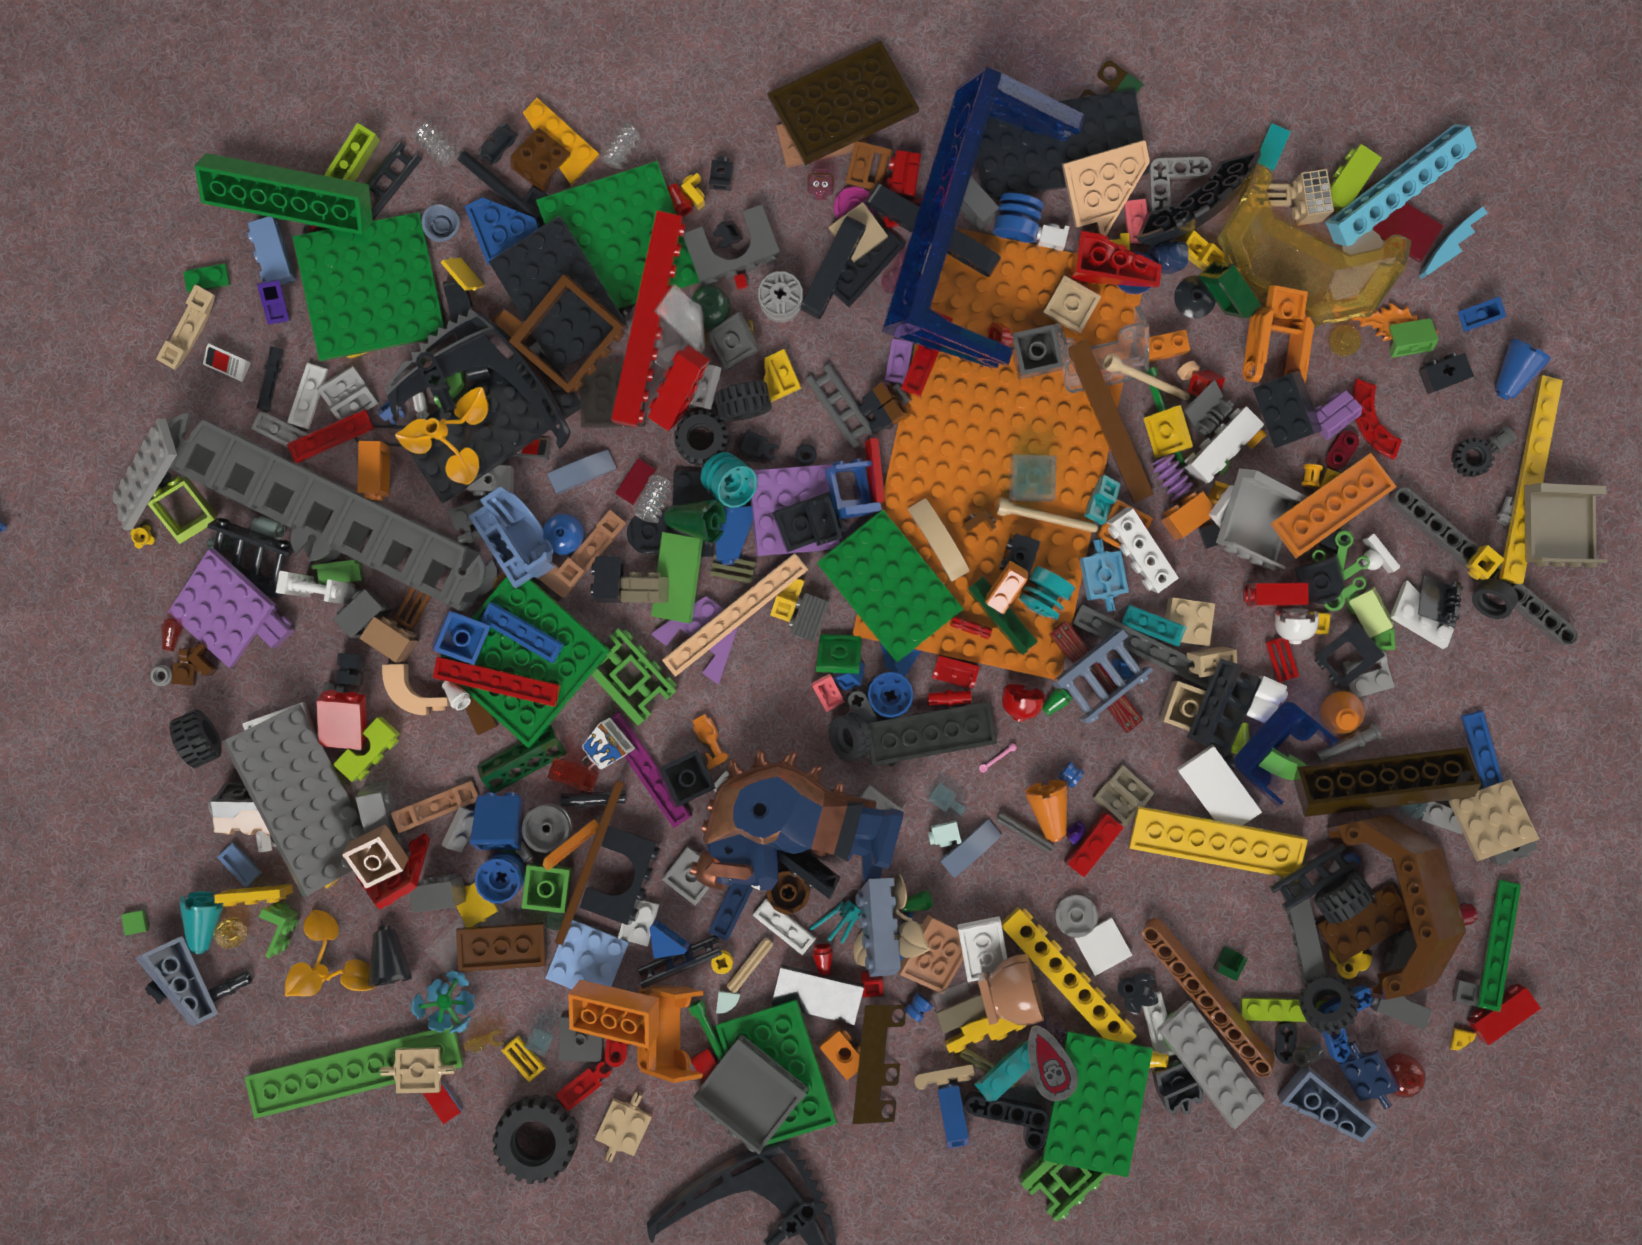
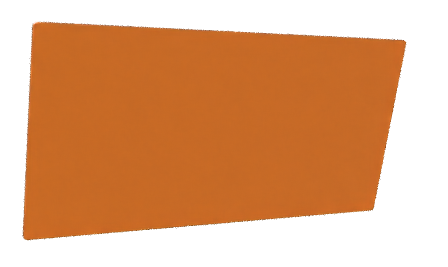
[853,227,1142,679]

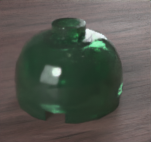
[689,285,731,328]

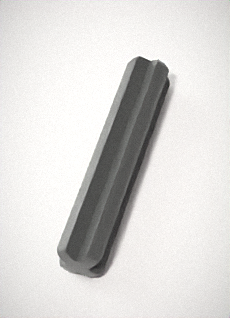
[996,811,1054,852]

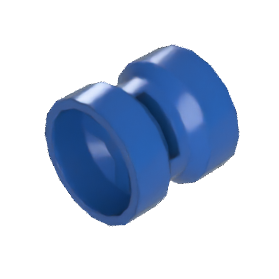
[904,992,933,1023]

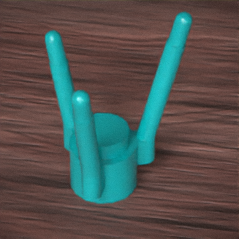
[809,900,860,944]

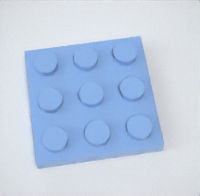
[545,919,629,989]

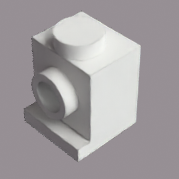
[1037,224,1069,251]

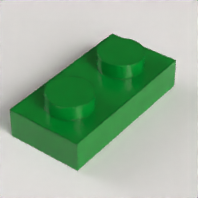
[183,264,231,293]

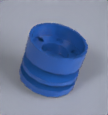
[993,193,1044,243]
[868,672,913,719]
[475,851,526,903]

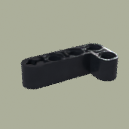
[965,1092,1049,1150]

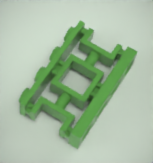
[592,628,677,726]
[1019,1157,1112,1222]

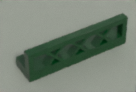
[966,576,1038,656]
[477,725,567,793]

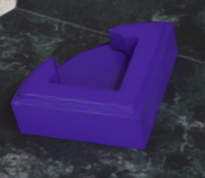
[1065,820,1085,845]

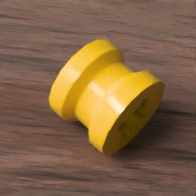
[711,950,733,974]

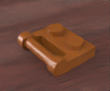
[845,141,892,190]

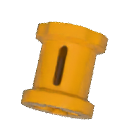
[1301,464,1323,488]

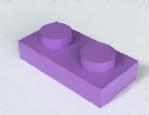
[885,339,913,384]

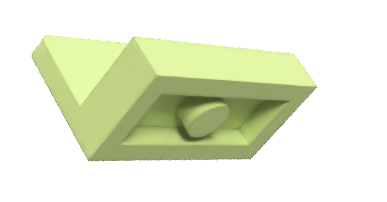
[1349,586,1395,638]

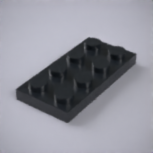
[671,471,716,557]

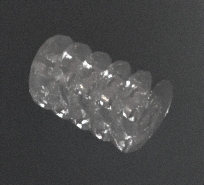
[414,120,462,168]
[599,121,643,170]
[634,475,672,523]

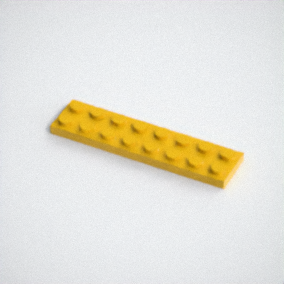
[1129,806,1308,880]

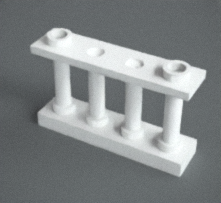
[276,571,357,605]

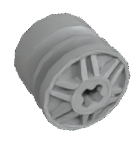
[758,271,803,323]

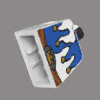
[582,717,635,769]

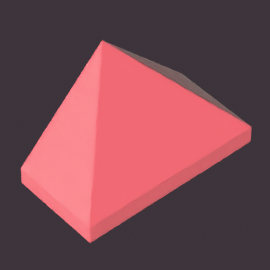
[811,674,845,712]

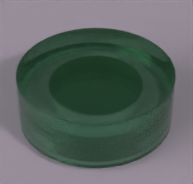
[545,912,565,930]

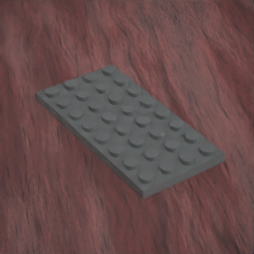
[222,704,364,897]

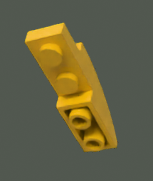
[944,1016,1027,1053]

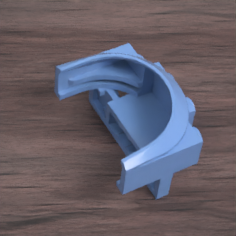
[469,487,555,588]

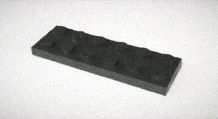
[867,702,997,766]

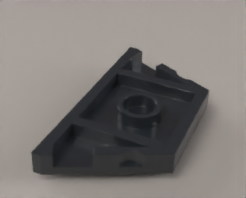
[777,850,841,899]

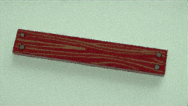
[1049,621,1143,733]

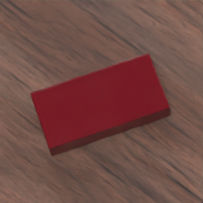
[615,458,657,506]

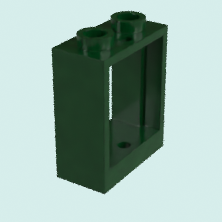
[1198,262,1261,319]

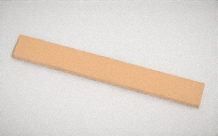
[662,553,808,677]

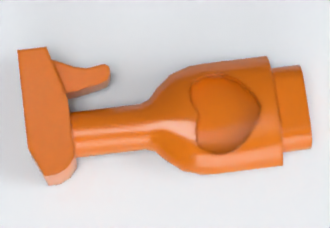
[692,714,729,770]

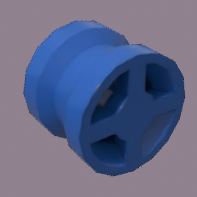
[1058,761,1084,788]

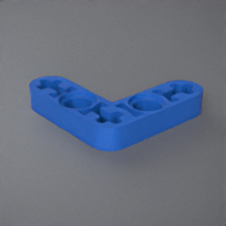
[1318,985,1373,1062]

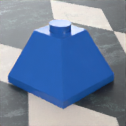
[431,610,490,665]

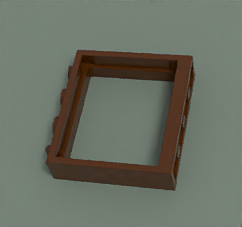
[509,275,627,393]

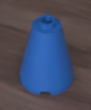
[1495,339,1551,401]

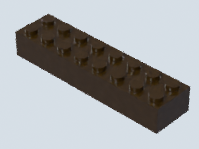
[1293,747,1481,817]

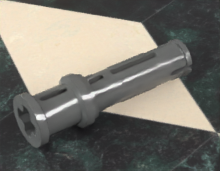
[1315,721,1382,764]

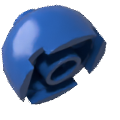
[543,513,585,555]

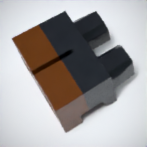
[858,382,910,433]

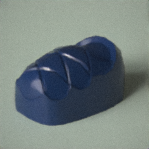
[1145,242,1188,274]

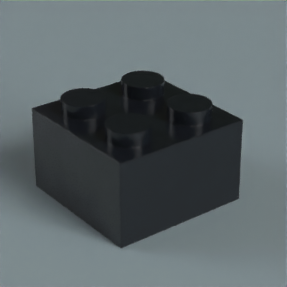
[656,750,716,808]

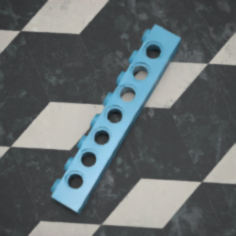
[1325,124,1477,246]

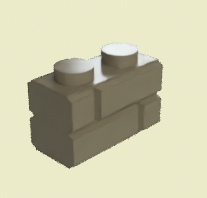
[621,572,669,603]

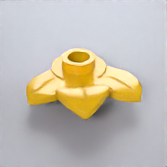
[1329,948,1372,979]

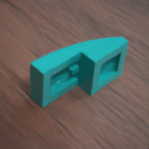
[1084,475,1120,525]

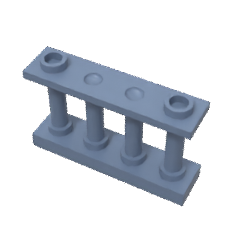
[1051,629,1153,723]

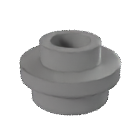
[151,665,172,686]

